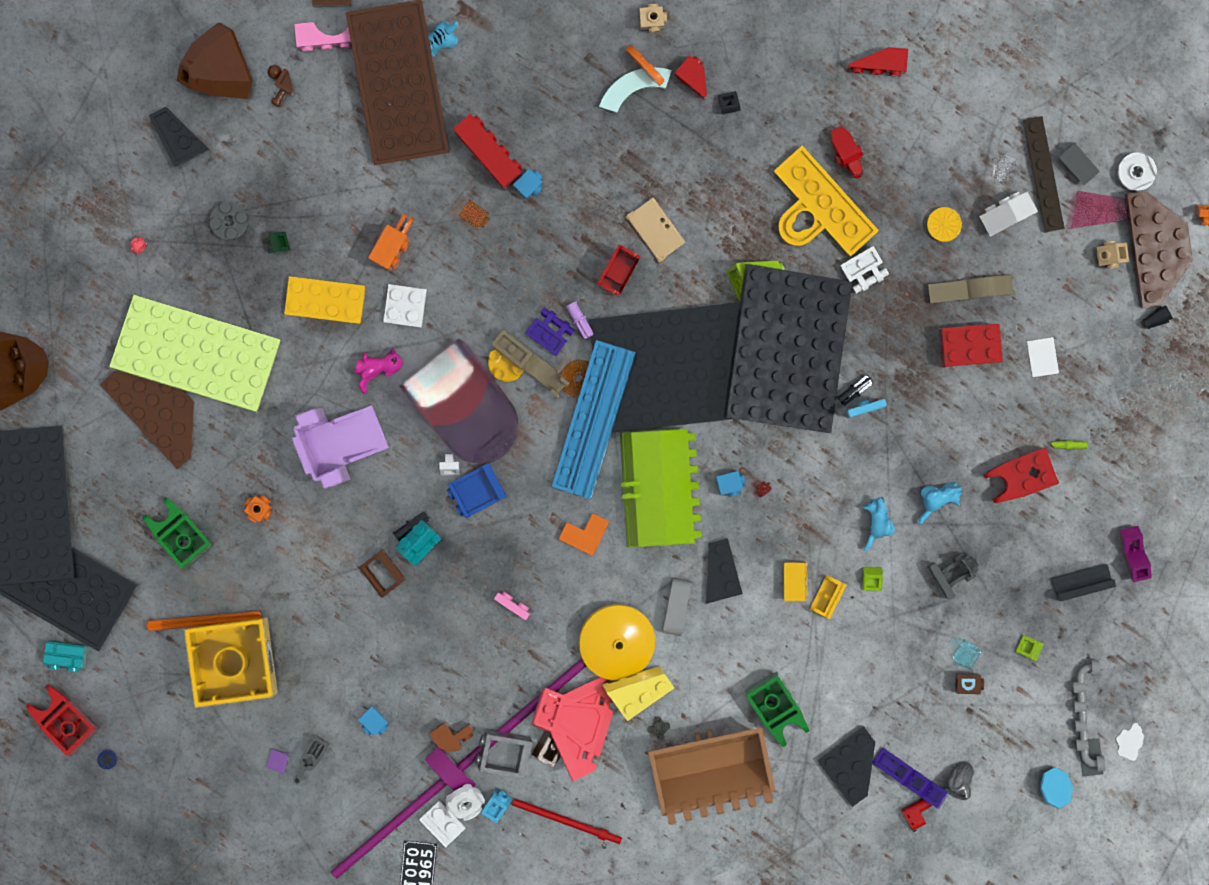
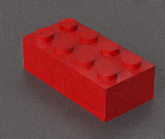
[453,113,522,190]

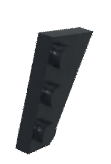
[149,107,210,167]
[706,538,743,604]

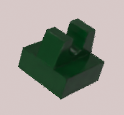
[265,231,290,253]

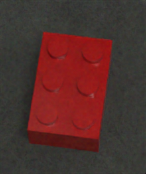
[939,324,1003,368]

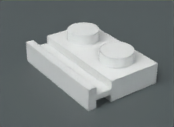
[419,800,466,847]

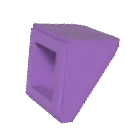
[266,749,290,774]

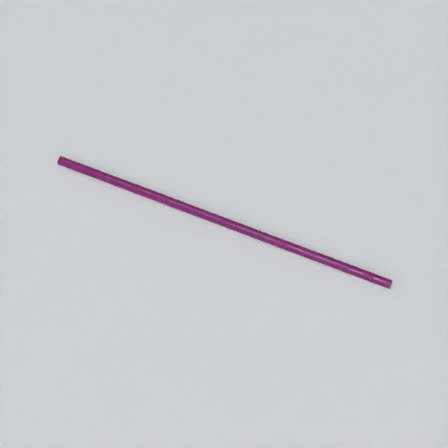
[331,658,587,879]

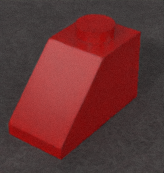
[674,55,707,100]

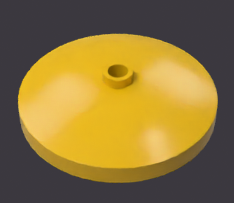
[578,604,656,680]

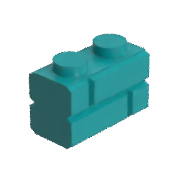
[395,520,442,566]
[43,641,88,672]

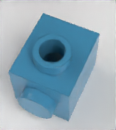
[513,169,543,200]
[716,471,746,497]
[358,705,389,736]

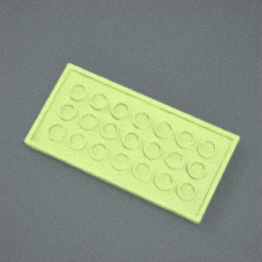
[109,295,281,413]

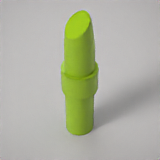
[1050,440,1088,450]

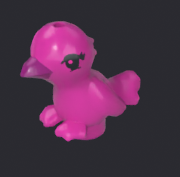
[355,347,403,394]

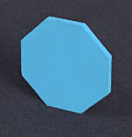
[1040,767,1073,809]

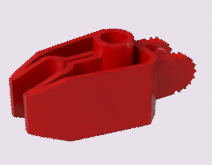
[831,126,864,179]

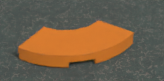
[625,45,665,86]

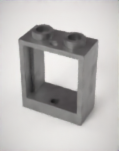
[475,730,532,779]

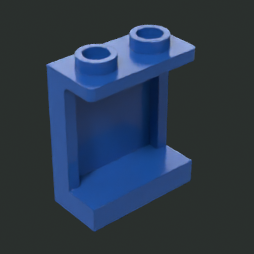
[447,463,507,518]

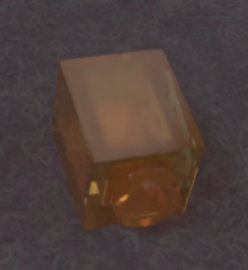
[459,199,490,230]

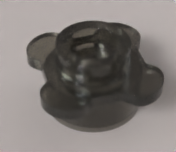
[648,717,670,739]

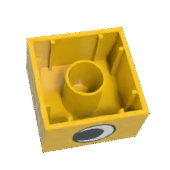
[185,617,278,707]

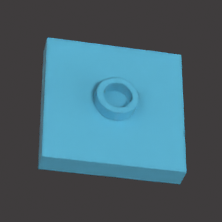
[845,399,887,418]

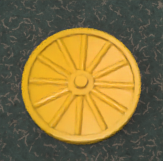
[927,207,962,242]

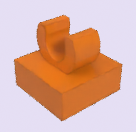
[1196,204,1209,226]

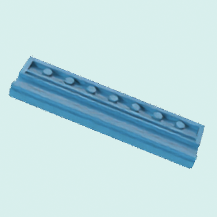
[552,340,636,499]

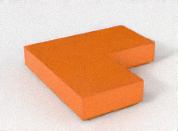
[559,513,610,556]

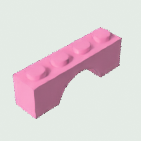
[294,22,352,52]

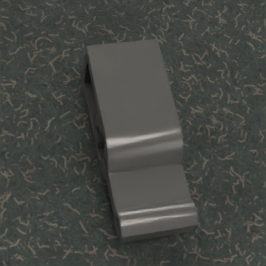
[293,735,330,785]

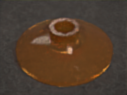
[561,360,589,398]

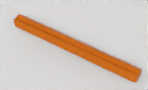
[147,611,261,631]

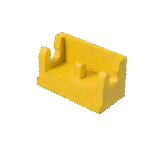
[784,562,808,601]
[810,575,847,619]

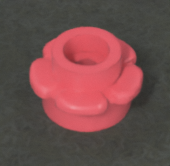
[130,237,147,255]

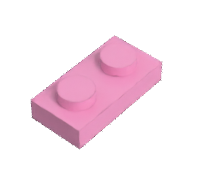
[494,591,530,620]

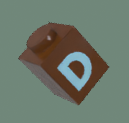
[955,673,984,694]

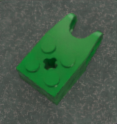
[143,497,213,570]
[745,672,810,747]

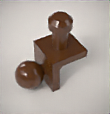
[267,65,295,107]

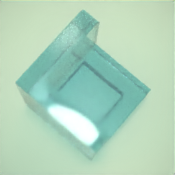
[952,639,982,670]

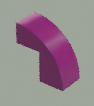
[1120,526,1152,583]
[425,747,476,791]

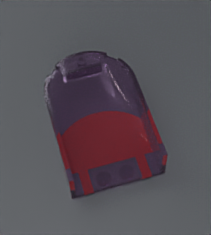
[399,339,518,464]

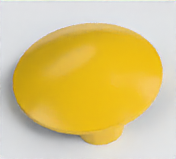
[488,348,525,382]

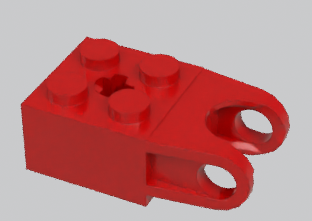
[983,448,1059,503]
[26,684,99,756]

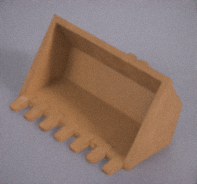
[648,727,775,825]

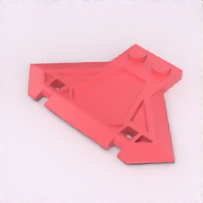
[531,677,615,782]

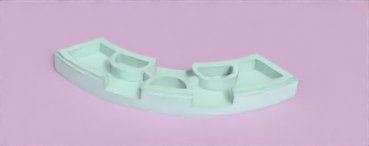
[599,67,672,113]

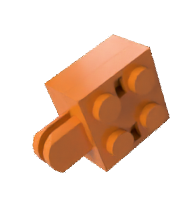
[368,213,415,272]

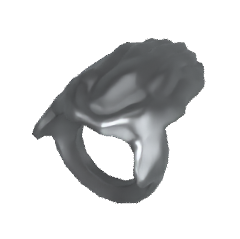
[944,762,974,800]

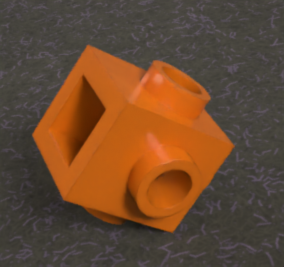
[244,495,273,523]

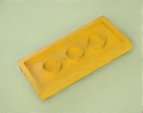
[284,276,366,324]

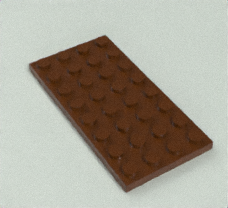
[346,0,450,165]

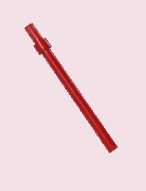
[512,798,622,845]

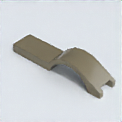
[927,275,1015,304]
[492,329,570,398]

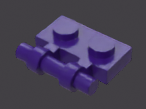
[525,307,575,356]

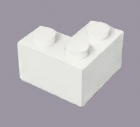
[979,191,1038,237]

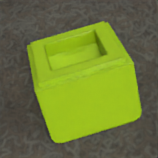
[862,567,883,591]
[1016,635,1044,661]

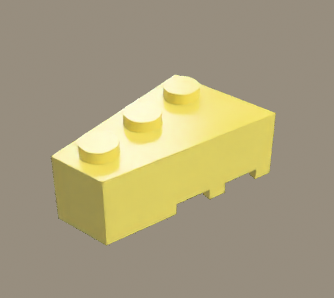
[602,666,674,721]

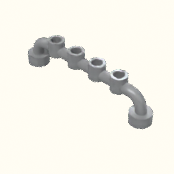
[1073,660,1105,771]

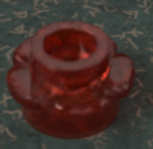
[755,481,772,498]

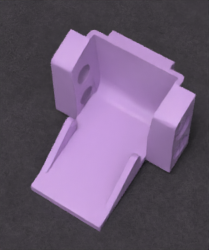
[292,405,389,488]

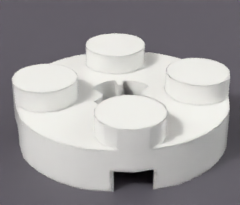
[1117,152,1157,191]
[445,784,485,821]

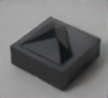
[718,91,741,115]

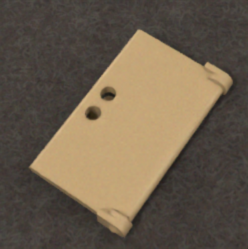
[625,197,686,263]

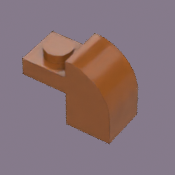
[429,722,475,752]

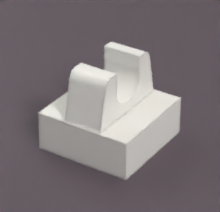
[440,454,460,476]

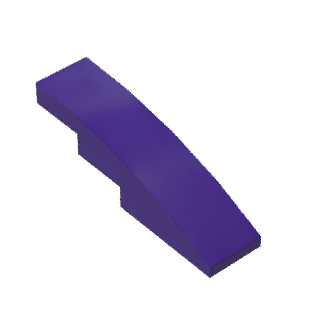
[872,748,949,809]

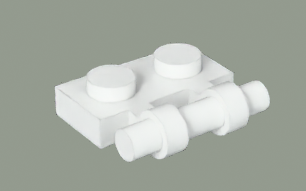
[840,246,889,294]

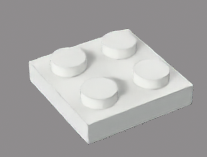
[383,284,427,328]

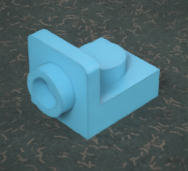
[481,789,512,824]

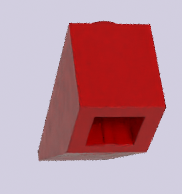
[847,47,908,77]

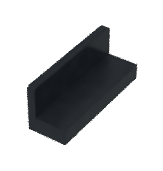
[1052,564,1116,602]

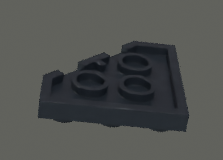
[817,726,875,807]

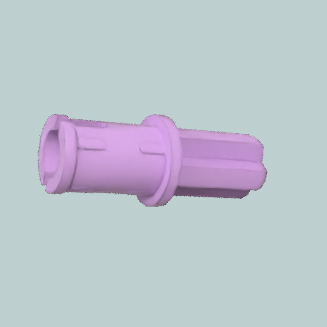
[566,301,593,339]

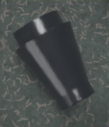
[1143,305,1173,330]

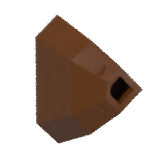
[176,23,253,99]
[0,332,49,410]

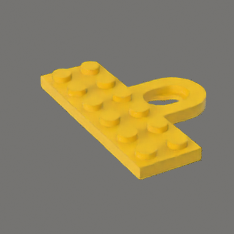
[773,146,879,257]

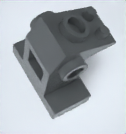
[927,553,979,600]

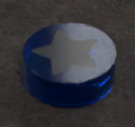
[97,750,118,769]

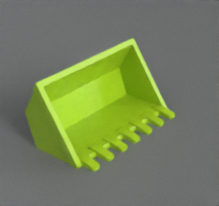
[620,428,702,547]

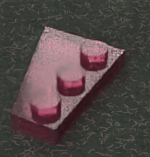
[1071,191,1129,229]

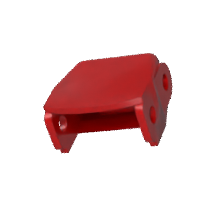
[597,245,641,297]

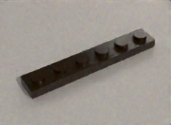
[1023,116,1065,233]

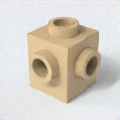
[639,4,667,33]
[1097,241,1129,269]

